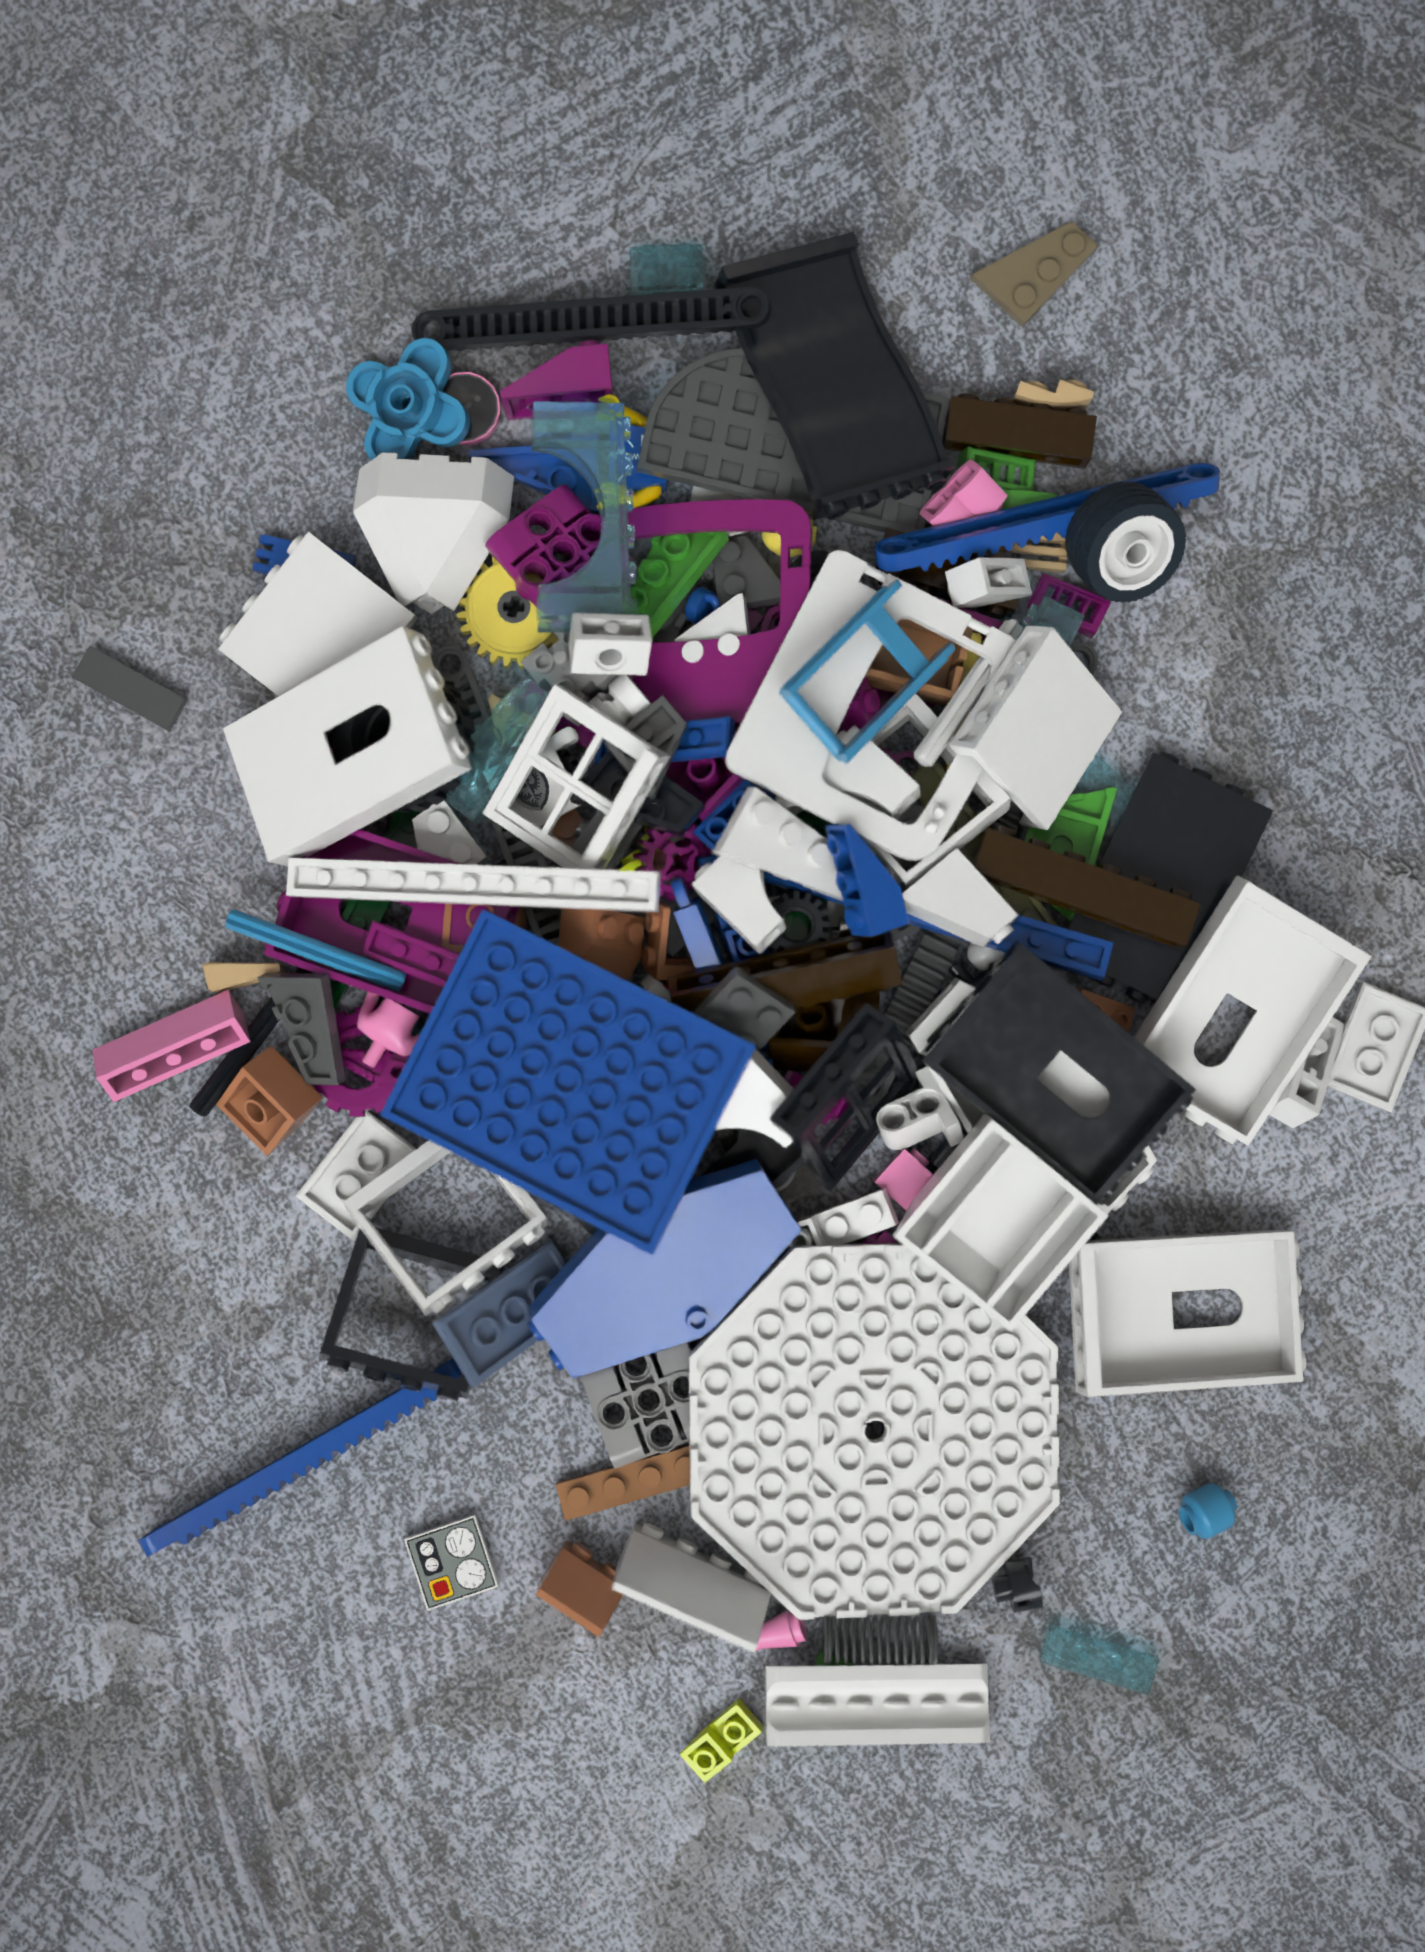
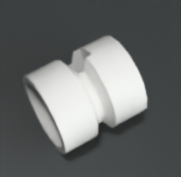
[588,675,651,726]

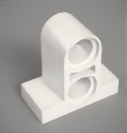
[876,1067,964,1150]

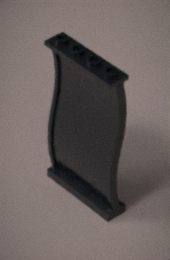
[714,232,955,520]

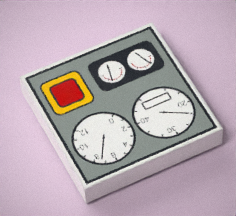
[404,1513,499,1611]

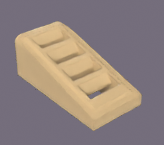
[202,962,288,994]

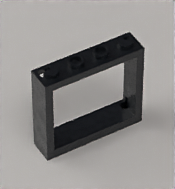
[320,1227,505,1402]

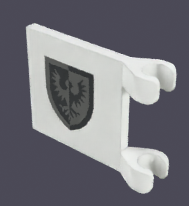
[484,727,580,838]

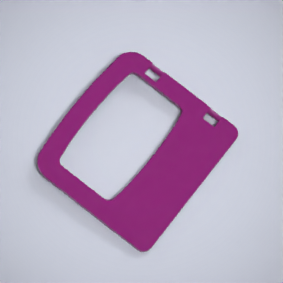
[565,499,812,732]

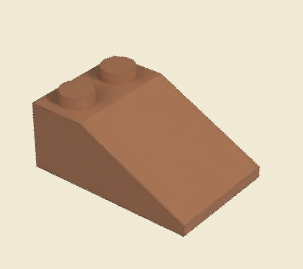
[558,908,645,982]

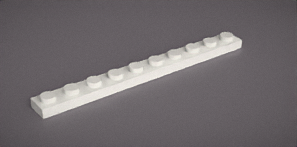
[286,858,661,912]

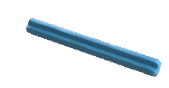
[225,910,406,991]

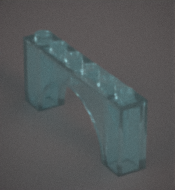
[531,401,637,632]

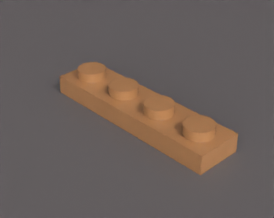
[556,1444,690,1521]

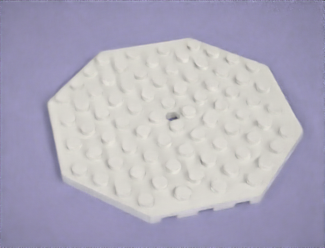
[688,1243,1060,1620]

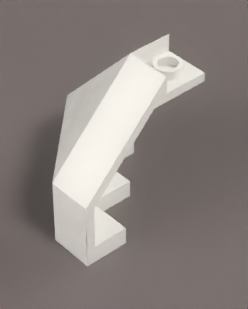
[353,452,514,614]

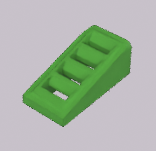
[956,446,1036,491]

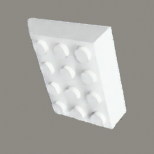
[893,1113,1109,1332]

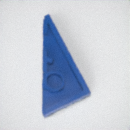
[468,441,601,514]

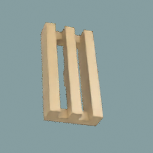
[993,533,1067,573]

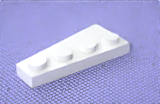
[712,787,843,901]

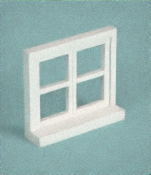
[483,684,670,870]

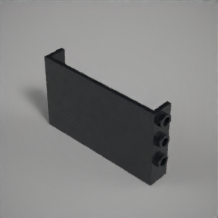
[1068,752,1273,1004]

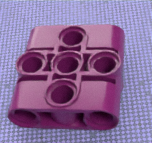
[485,484,638,631]

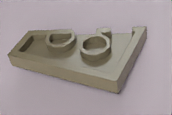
[970,221,1098,328]

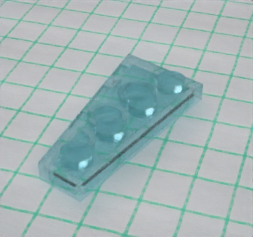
[445,676,550,824]

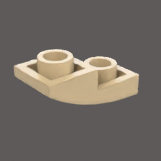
[1013,380,1094,411]

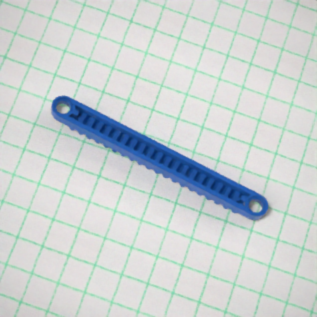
[875,463,1220,572]
[138,1358,461,1557]

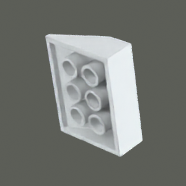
[612,1522,771,1653]

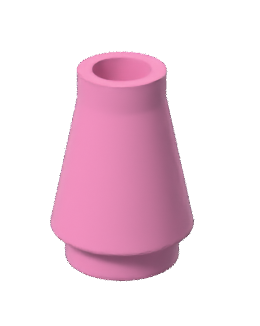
[756,1610,807,1651]

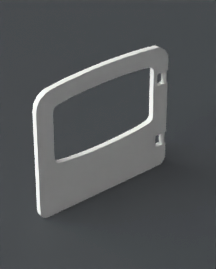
[725,550,1016,861]

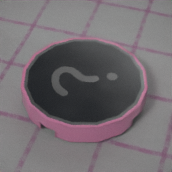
[443,372,501,446]

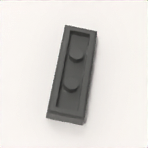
[72,646,188,732]

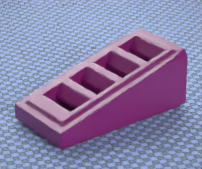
[1026,573,1111,639]

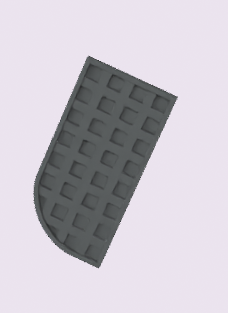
[636,348,950,533]

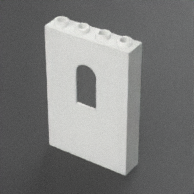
[223,626,472,866]
[1134,876,1372,1146]
[1069,1229,1306,1397]

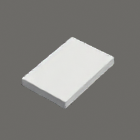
[1327,982,1425,1112]
[296,1111,417,1241]

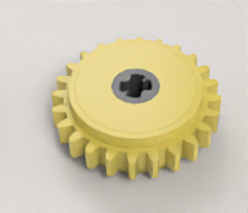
[457,556,559,669]

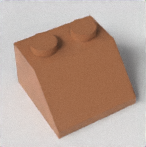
[216,1045,323,1156]
[535,1540,623,1637]

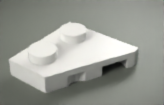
[412,801,487,865]

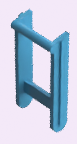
[778,579,956,764]

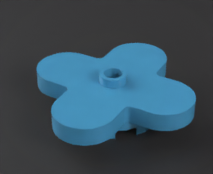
[346,338,470,460]

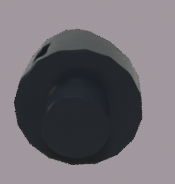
[991,1557,1043,1613]

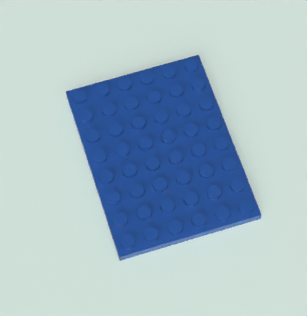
[380,909,757,1255]

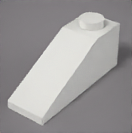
[1269,1017,1345,1128]

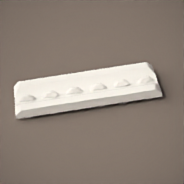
[765,1663,990,1746]

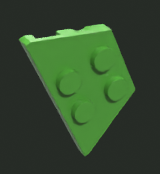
[1025,787,1117,922]

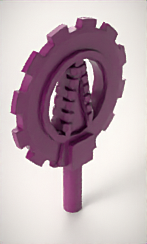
[312,1007,410,1117]

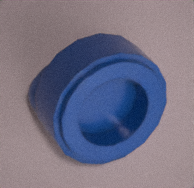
[685,587,722,624]

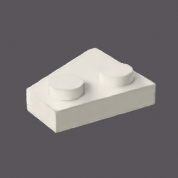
[675,593,750,663]

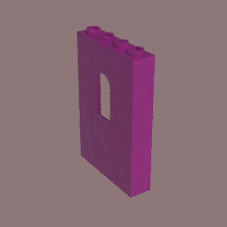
[264,829,521,1014]

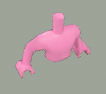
[357,991,421,1068]

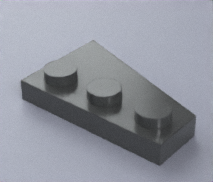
[258,973,346,1085]

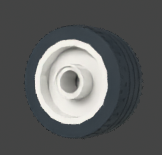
[1065,481,1186,603]

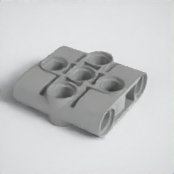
[580,1342,692,1469]

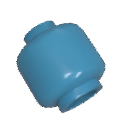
[1178,1483,1237,1539]

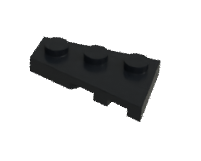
[570,750,705,837]

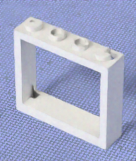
[862,694,1011,892]
[343,1140,547,1316]

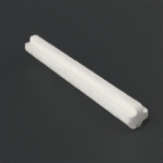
[914,619,1023,767]

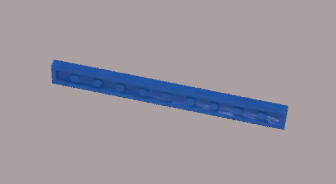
[764,871,1113,981]

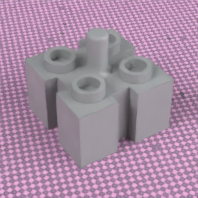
[521,617,633,726]

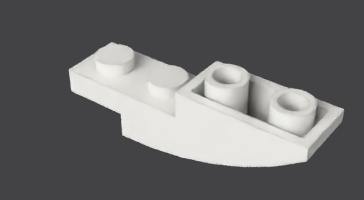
[762,1188,899,1275]

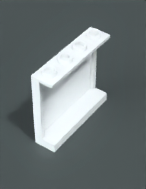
[218,531,418,733]
[949,625,1122,830]

